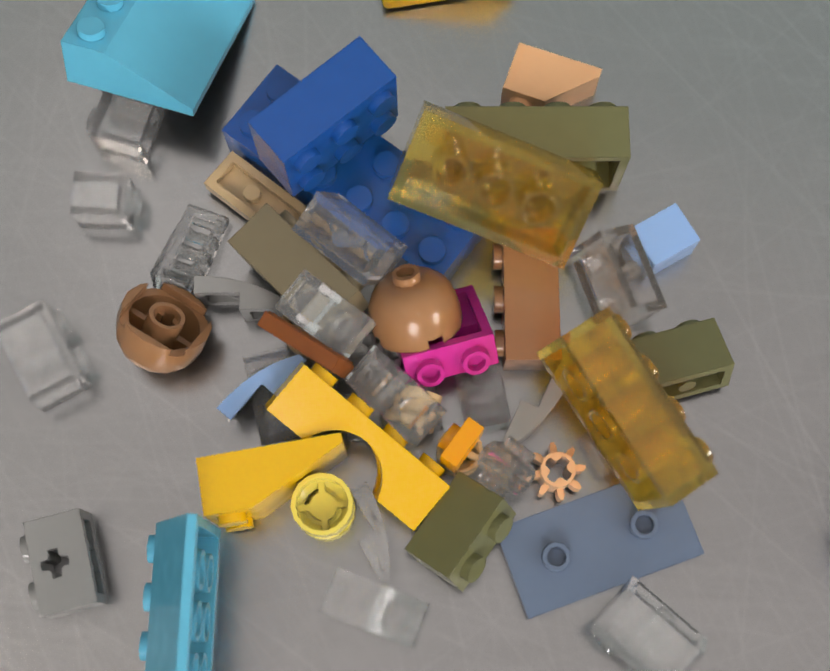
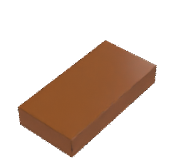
[257,310,355,380]

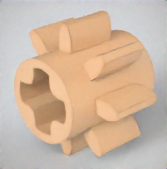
[526,442,586,503]

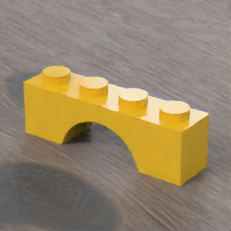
[265,361,450,531]

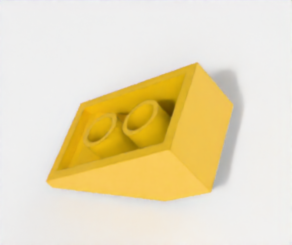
[196,432,348,532]

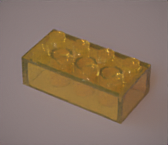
[388,100,604,269]
[536,306,719,511]

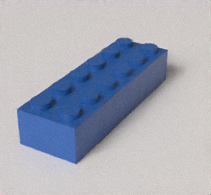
[222,65,491,281]

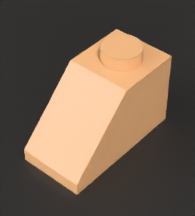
[500,42,602,106]

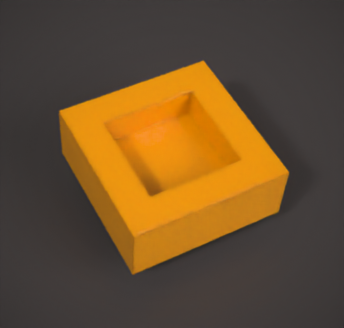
[438,417,484,473]

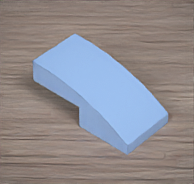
[217,354,307,420]

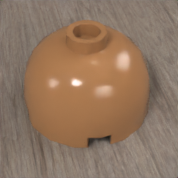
[368,264,463,353]
[115,283,212,374]

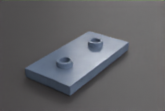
[499,466,705,620]

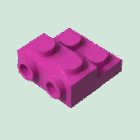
[400,285,499,387]

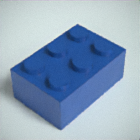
[247,36,398,197]

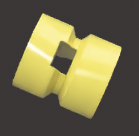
[290,473,356,541]

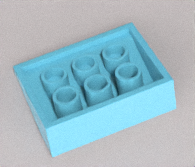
[61,0,255,116]
[139,513,221,671]

